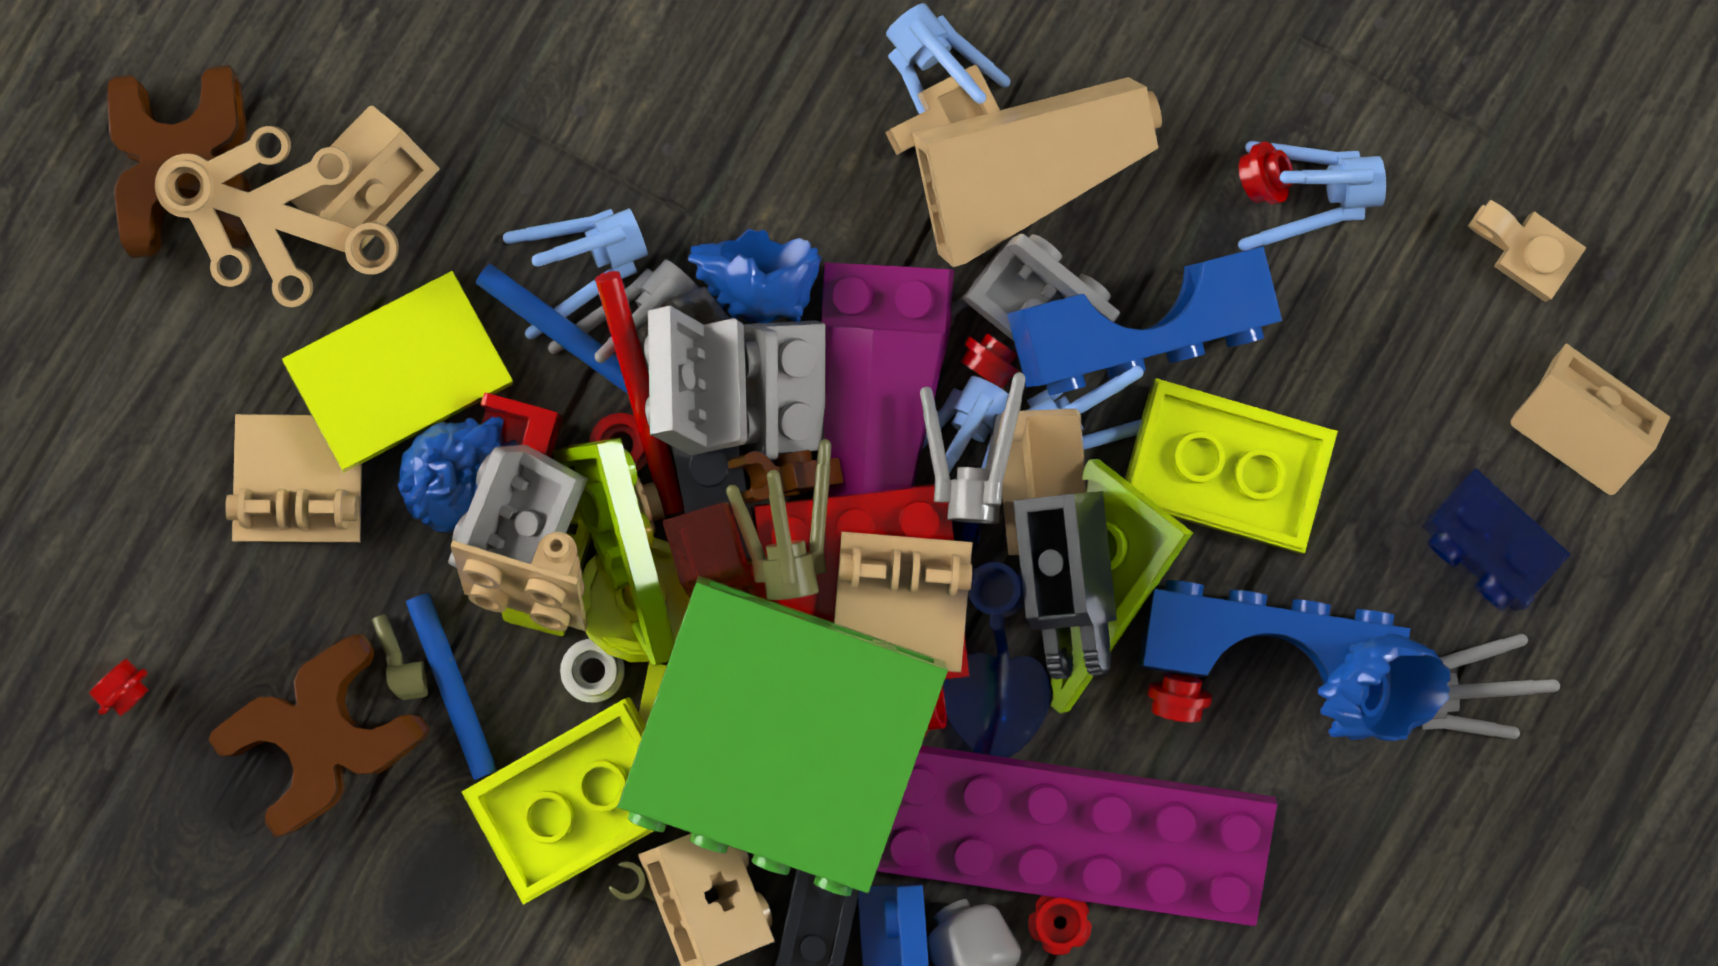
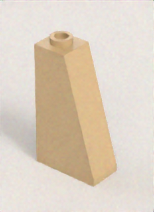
[912,77,1162,267]

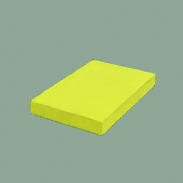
[282,271,513,473]
[1125,378,1338,554]
[462,697,654,905]

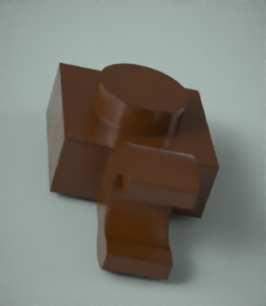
[727,450,844,505]

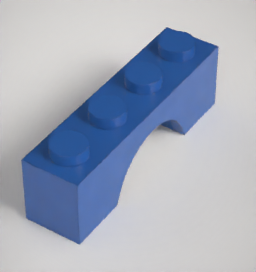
[1007,246,1282,396]
[1138,580,1411,685]

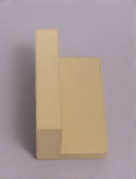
[291,106,440,249]
[1511,343,1670,495]
[996,409,1087,555]

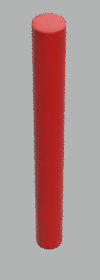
[595,271,684,515]

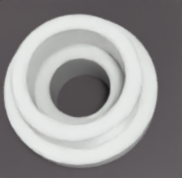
[560,639,625,703]

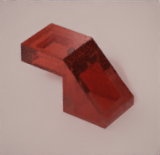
[663,502,768,600]

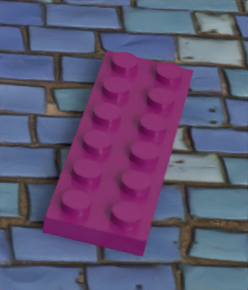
[877,745,1277,926]

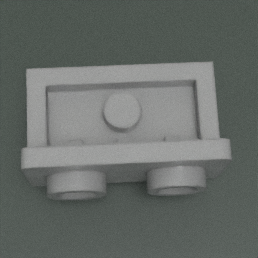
[962,234,1120,341]
[644,306,747,455]
[448,445,588,568]

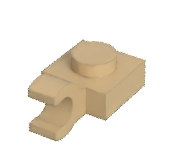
[885,64,1000,155]
[1468,200,1586,302]

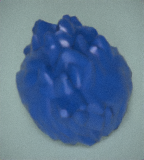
[688,229,822,323]
[398,416,519,533]
[1318,633,1451,741]

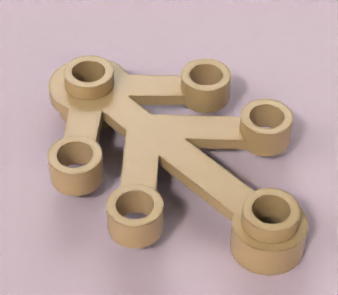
[155,126,399,307]

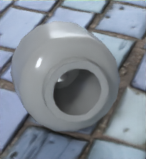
[927,899,1021,966]

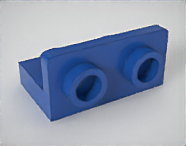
[858,883,929,966]

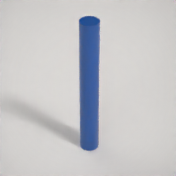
[475,263,628,394]
[406,593,498,780]

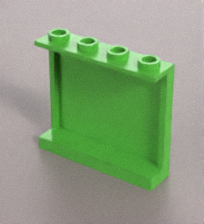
[618,576,948,896]

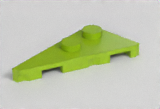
[552,438,675,665]
[1050,459,1193,713]

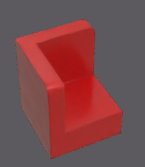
[481,392,563,459]

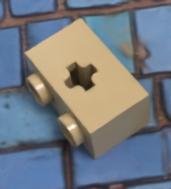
[638,833,774,966]

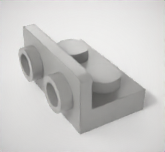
[744,321,825,460]

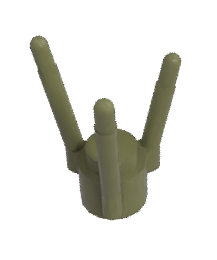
[726,439,831,600]

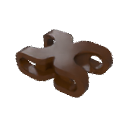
[107,65,252,258]
[209,634,430,838]

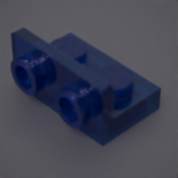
[1421,468,1571,612]

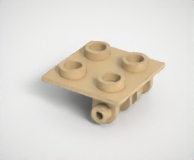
[226,414,362,543]
[834,531,972,672]
[450,532,588,631]

